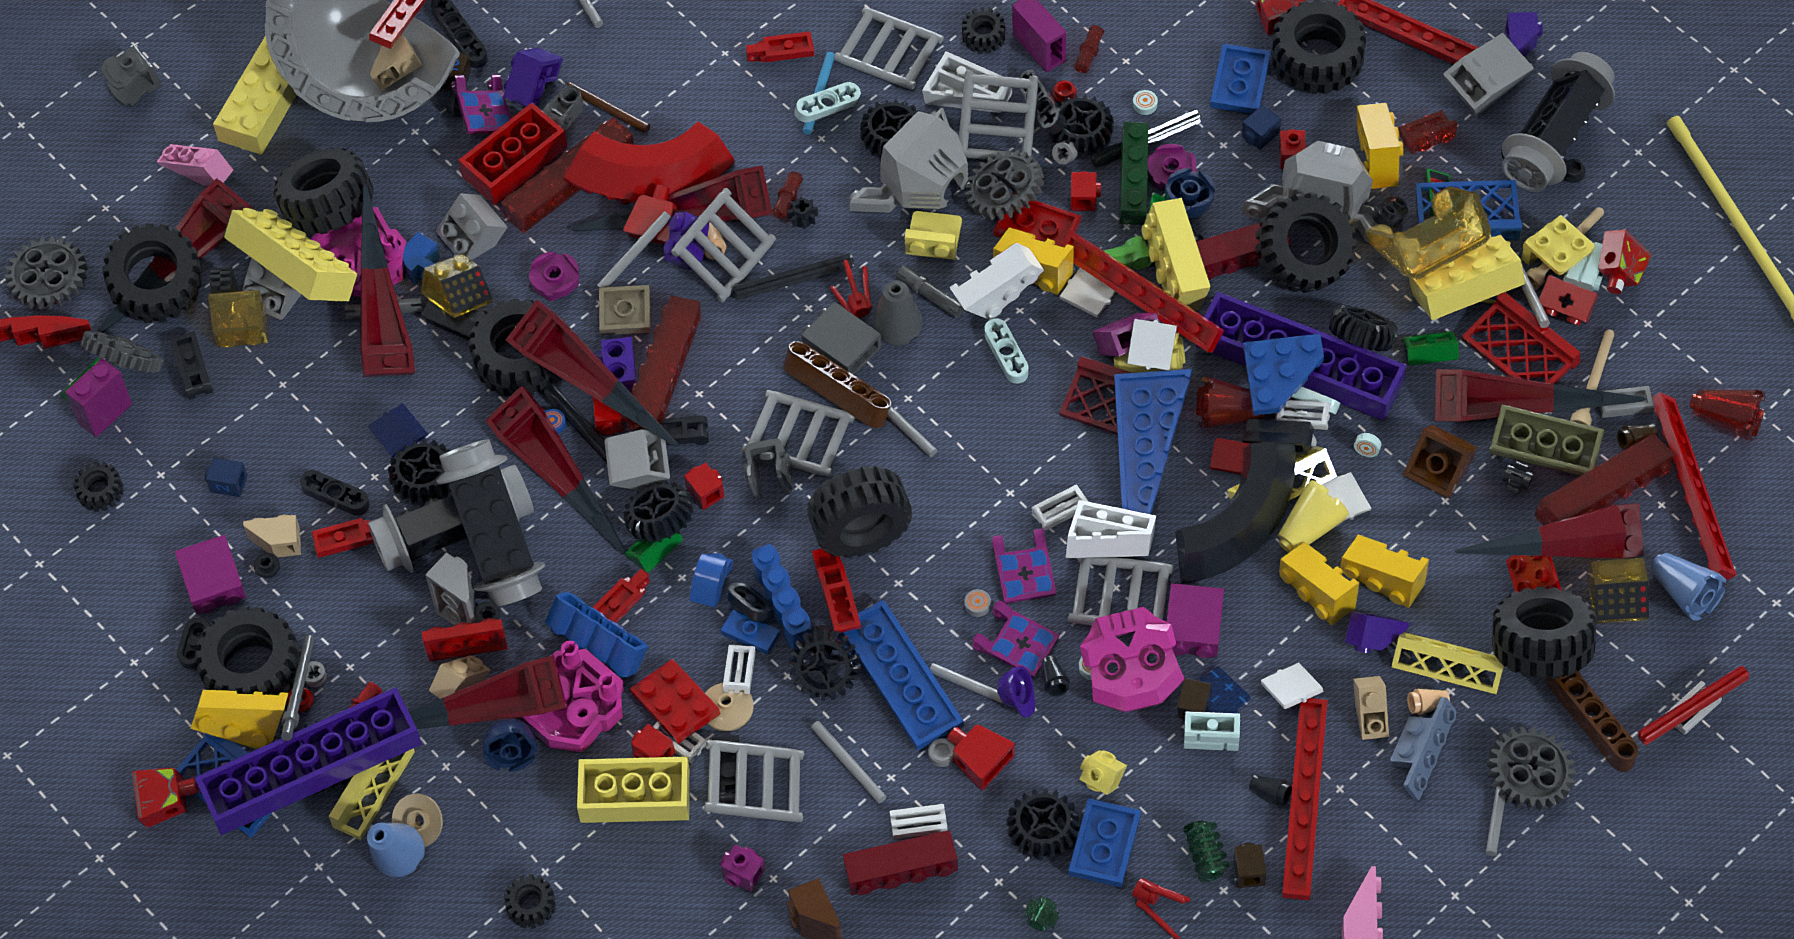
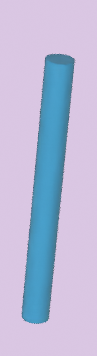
[802,52,835,135]

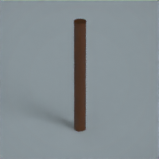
[567,82,650,133]

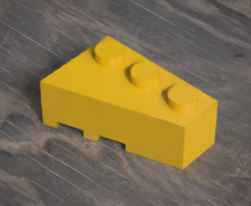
[1356,103,1403,189]
[993,228,1074,296]
[1340,534,1429,608]
[1279,542,1359,626]
[190,690,288,749]

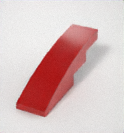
[0,315,92,349]
[812,549,861,633]

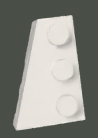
[922,52,1012,113]
[950,243,1044,320]
[1066,500,1156,558]

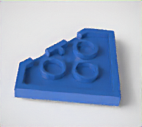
[1243,334,1324,415]

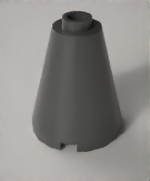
[872,281,923,346]

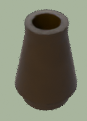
[1617,423,1658,451]

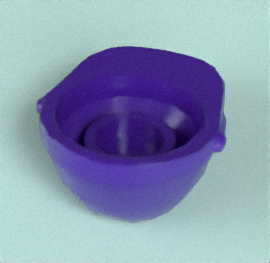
[997,666,1036,718]

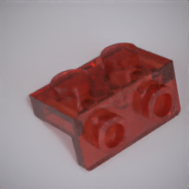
[1398,110,1458,155]

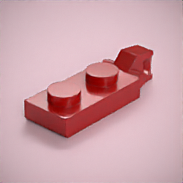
[746,31,814,62]
[312,518,374,558]
[592,569,650,623]

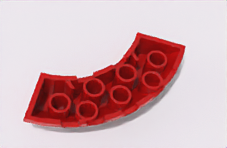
[563,121,735,203]

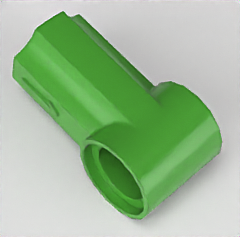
[1104,236,1153,270]

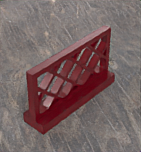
[1059,356,1131,435]

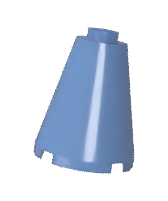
[1651,553,1726,620]
[367,823,425,877]

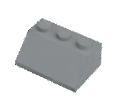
[426,552,477,626]

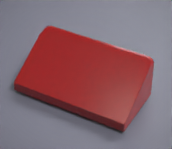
[1210,438,1250,475]

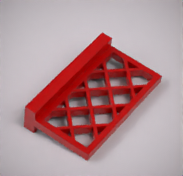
[1462,292,1580,384]

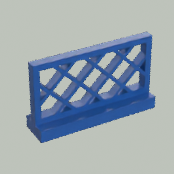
[1415,180,1522,243]
[176,733,272,838]

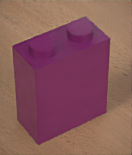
[1012,0,1066,73]
[1092,313,1160,356]
[65,358,132,437]
[175,535,246,615]
[1167,583,1224,658]

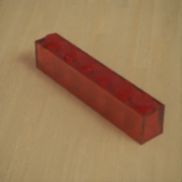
[501,117,634,234]
[624,295,702,431]
[1534,433,1675,525]

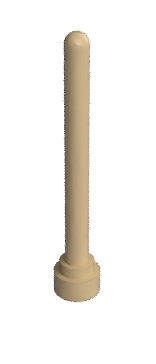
[1526,207,1604,291]
[1570,329,1614,426]

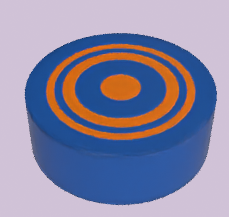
[545,409,566,434]

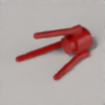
[830,260,873,318]
[1132,878,1190,939]

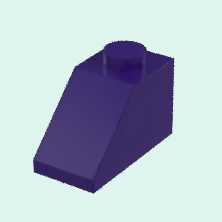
[1505,12,1543,57]
[1345,611,1410,653]

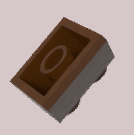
[1403,424,1478,498]
[786,878,842,939]

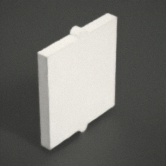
[1060,268,1116,318]
[1127,319,1177,370]
[1321,472,1371,520]
[1261,663,1323,709]

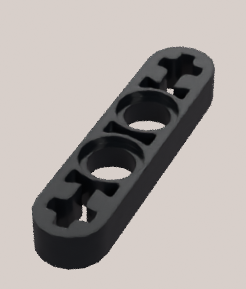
[430,0,488,68]
[1019,69,1066,135]

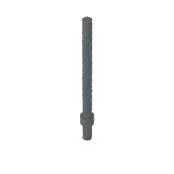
[281,635,315,741]

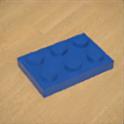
[1210,44,1271,114]
[1068,798,1141,888]

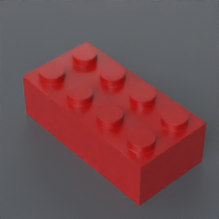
[458,103,568,205]

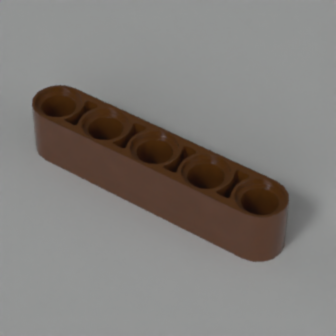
[783,342,891,428]
[1545,670,1638,772]

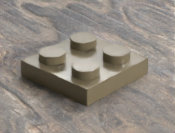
[599,285,651,335]

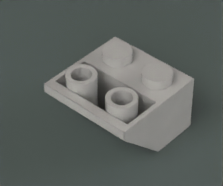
[436,193,508,264]
[239,258,302,320]
[604,430,670,491]

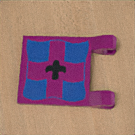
[451,74,511,134]
[992,529,1056,604]
[972,601,1060,678]

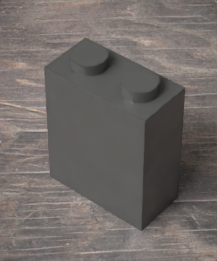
[801,302,882,375]

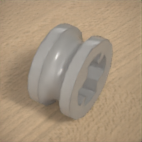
[1052,140,1077,164]
[305,661,327,688]

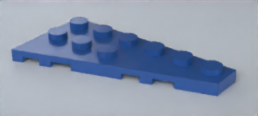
[1114,369,1192,515]

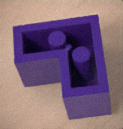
[503,48,563,107]

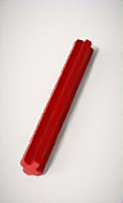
[1637,666,1750,745]

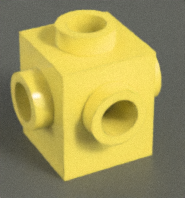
[1079,750,1127,795]

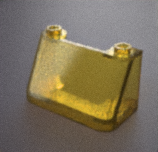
[1365,186,1491,280]

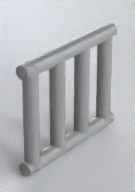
[834,7,944,90]
[959,70,1038,160]
[671,188,776,303]
[741,390,855,477]
[1067,557,1174,626]
[704,740,804,822]

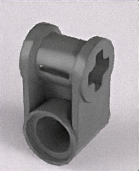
[543,85,584,132]

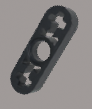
[300,470,370,515]

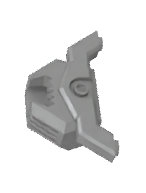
[849,108,968,213]
[1242,141,1391,247]

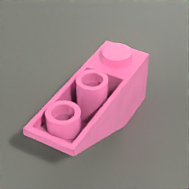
[157,144,233,186]
[1342,866,1383,939]

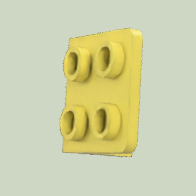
[905,211,962,260]
[1521,215,1595,275]

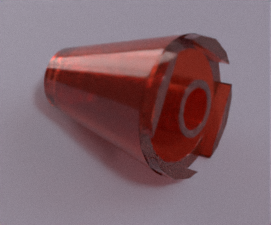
[1196,376,1267,428]
[1690,389,1766,441]

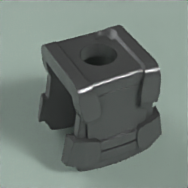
[100,45,161,106]
[743,438,793,500]

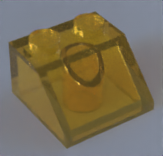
[209,290,268,348]

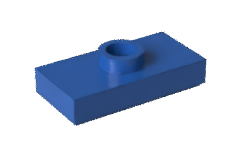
[721,610,780,655]

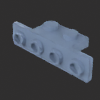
[1390,697,1457,800]

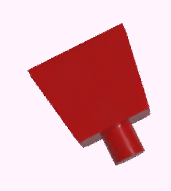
[623,185,678,245]
[948,725,1015,791]

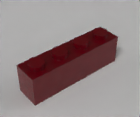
[1196,223,1290,280]
[843,830,958,895]

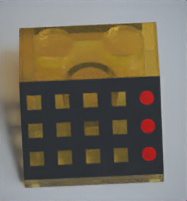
[421,253,493,317]
[1587,558,1649,623]

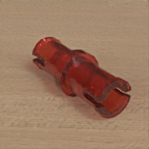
[1074,25,1104,73]
[772,171,803,219]

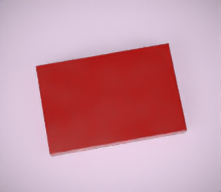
[993,192,1081,247]

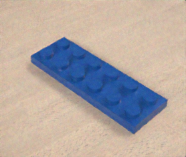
[841,600,964,751]

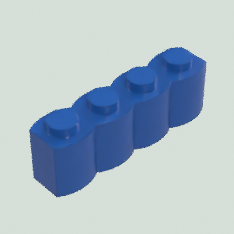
[752,544,812,649]
[545,592,648,677]

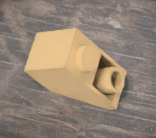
[370,33,422,91]
[243,514,301,557]
[429,655,491,699]
[1353,676,1389,740]

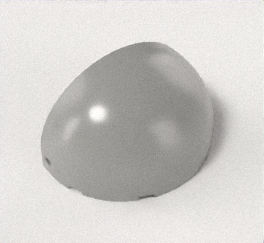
[265,0,460,122]

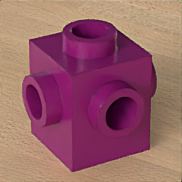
[720,844,765,892]

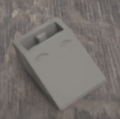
[1443,33,1534,117]

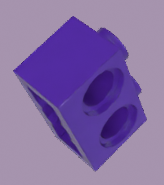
[597,337,638,394]

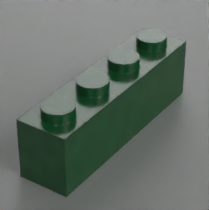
[1119,122,1149,225]

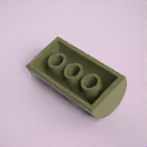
[1489,404,1604,479]

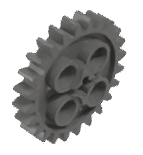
[965,150,1044,220]
[5,236,88,310]
[80,331,164,373]
[1486,726,1576,812]

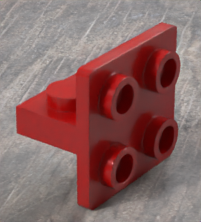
[1506,555,1562,593]

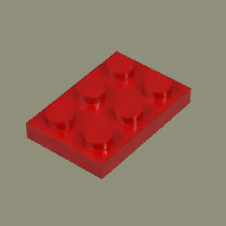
[422,618,508,662]
[630,659,721,744]

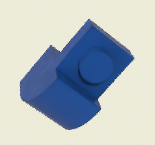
[403,232,446,290]
[689,553,733,607]

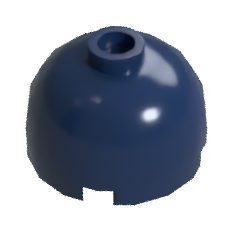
[1165,168,1215,219]
[483,718,537,772]

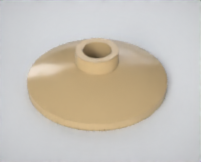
[705,683,754,731]
[392,793,443,847]

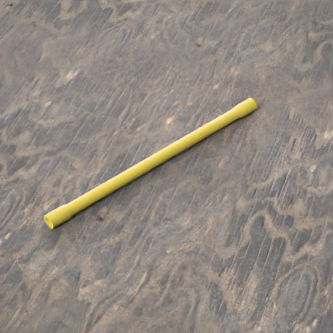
[1667,116,1794,321]

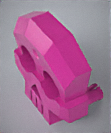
[311,207,407,297]
[1080,607,1185,713]
[522,641,624,752]

